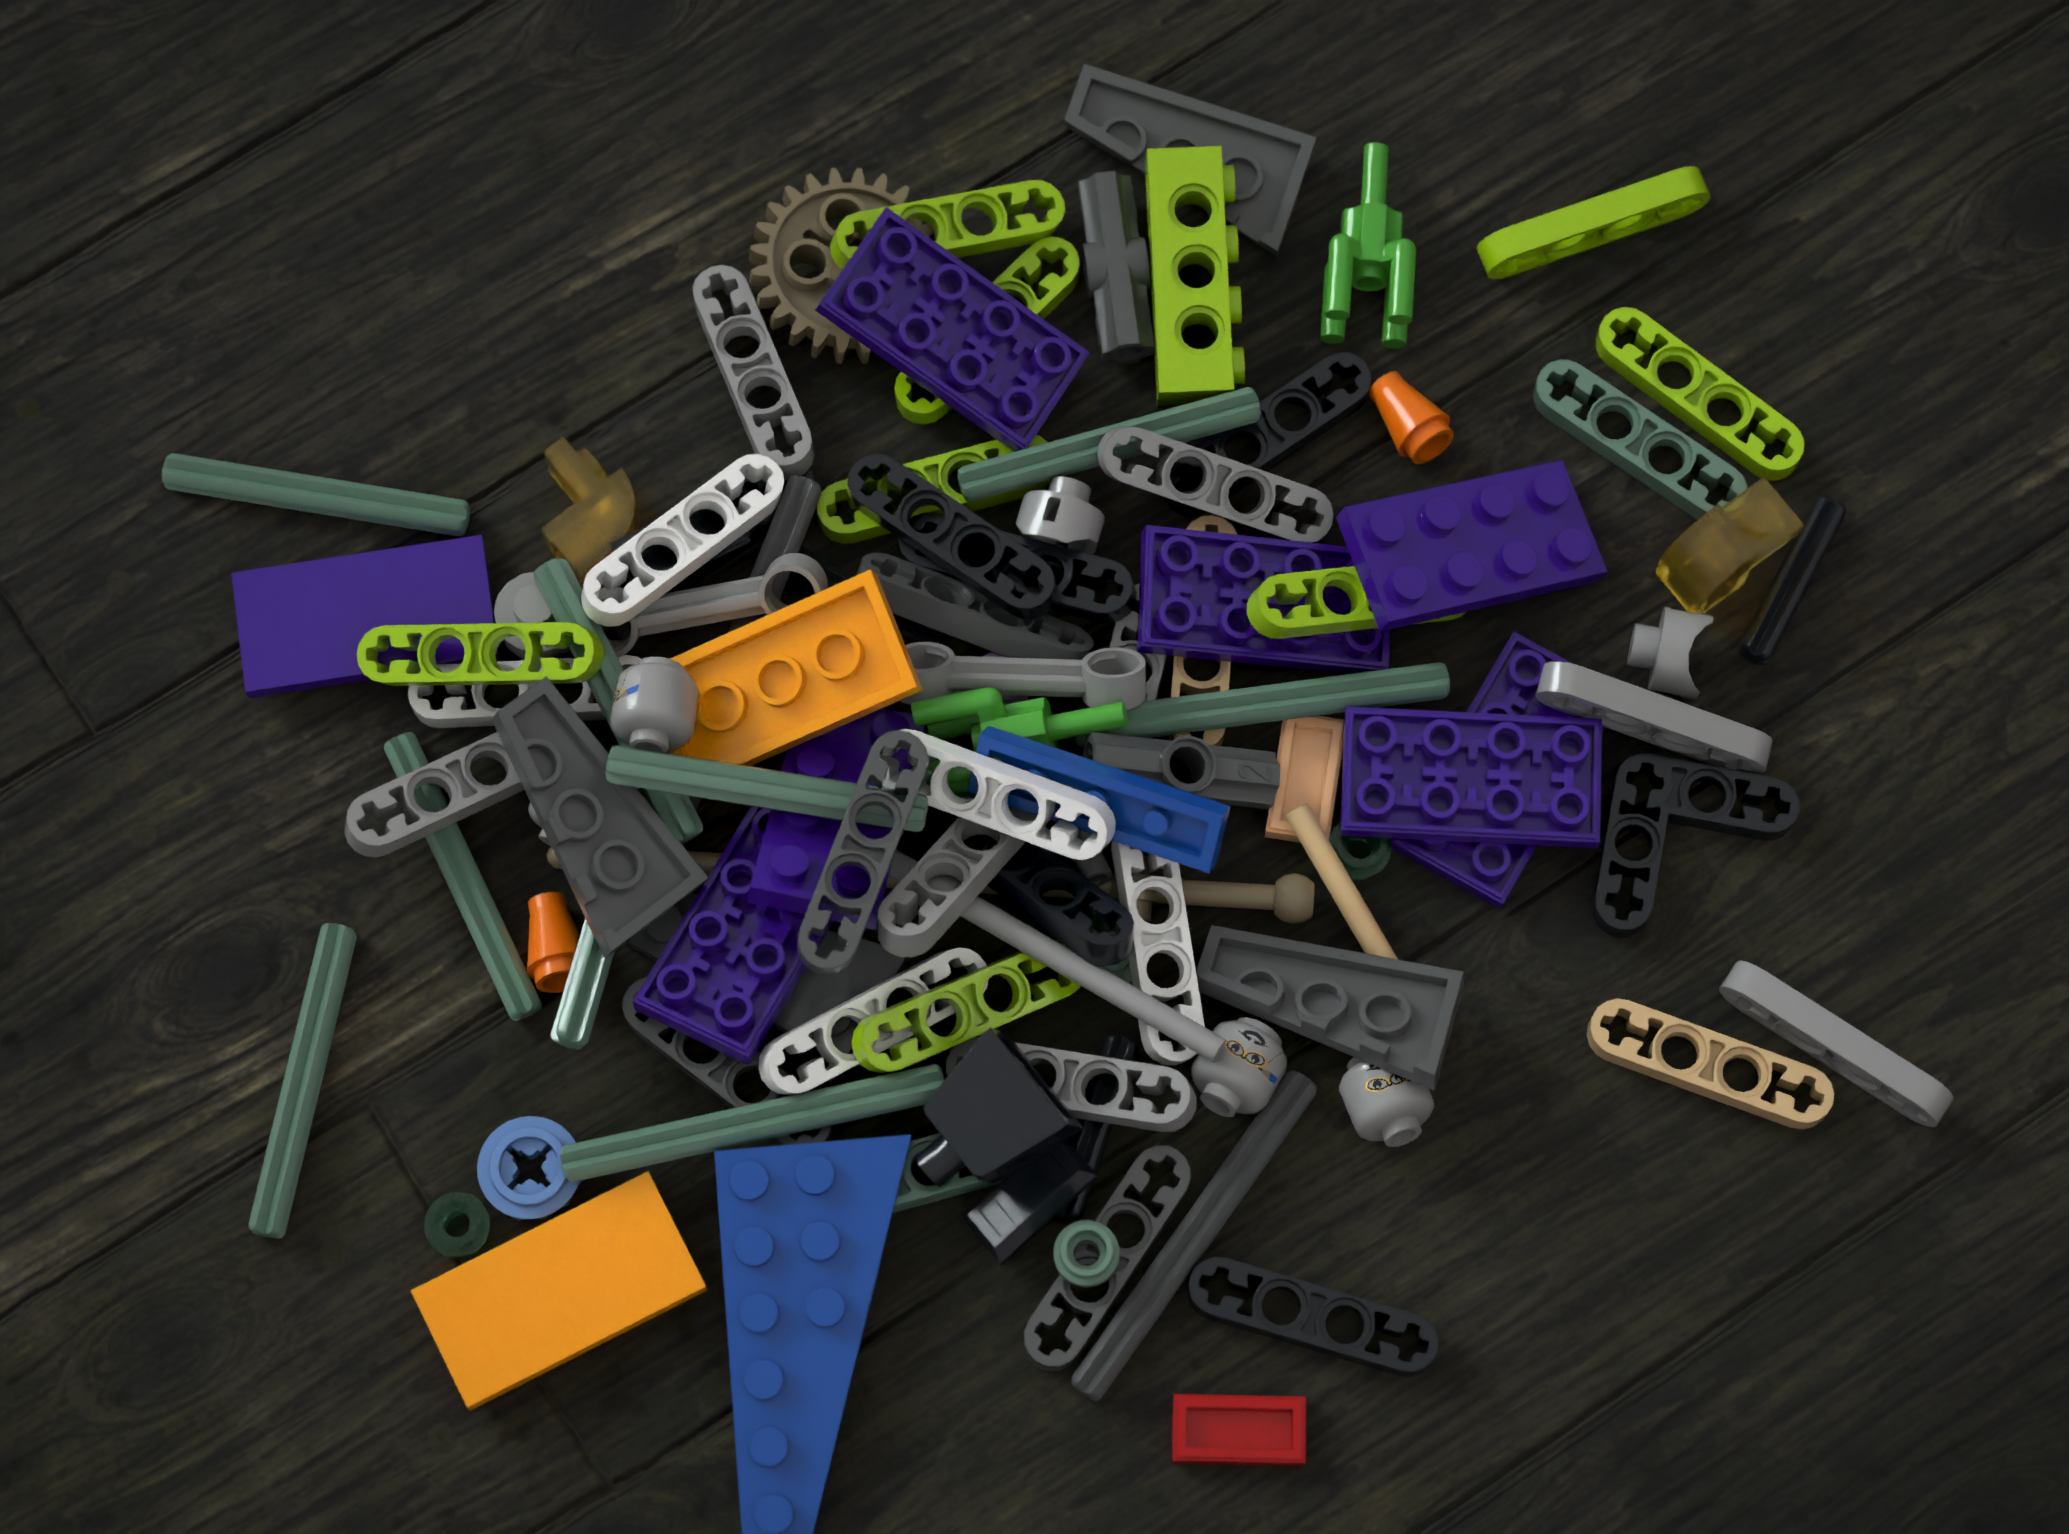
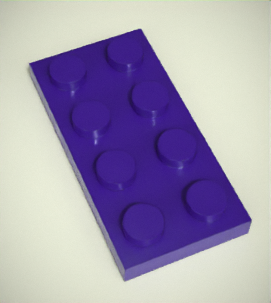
[1336,460,1608,632]
[748,708,925,930]

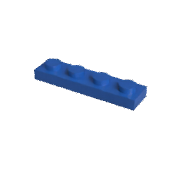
[967,726,1231,873]

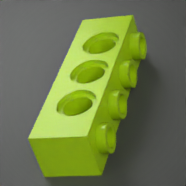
[1145,146,1245,406]

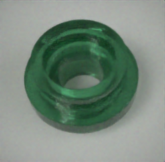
[1329,822,1392,880]
[424,1192,491,1258]

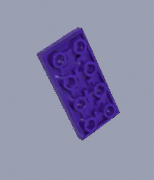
[815,207,1090,452]
[1137,525,1390,674]
[231,535,500,698]
[1389,632,1606,910]
[1340,707,1602,848]
[633,806,834,1065]

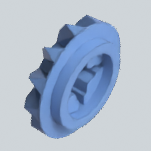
[477,1116,582,1221]

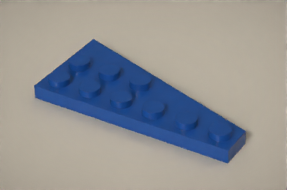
[714,1134,912,1534]

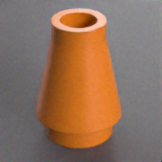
[1368,371,1454,464]
[527,892,580,993]

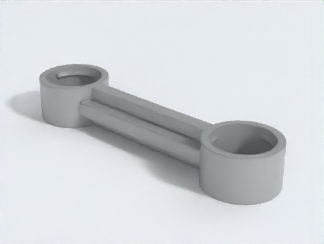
[599,553,828,658]
[900,642,1146,710]

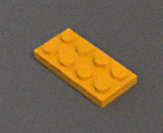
[669,569,923,766]

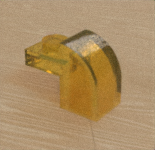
[541,437,640,590]
[1655,477,1804,614]

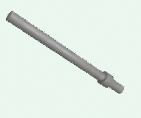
[889,849,1227,1063]

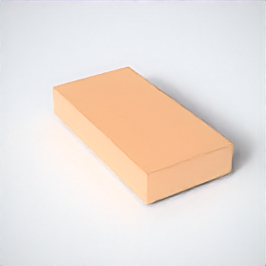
[1264,716,1344,843]

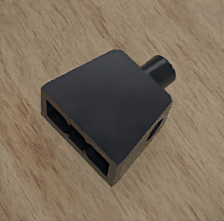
[915,1028,1083,1187]

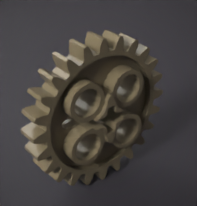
[748,168,935,364]

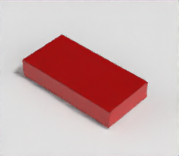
[1172,1394,1306,1466]

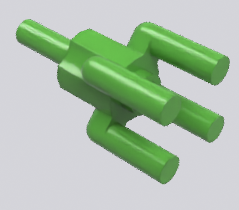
[1320,143,1416,349]
[911,687,1128,797]

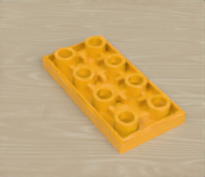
[410,1171,708,1411]

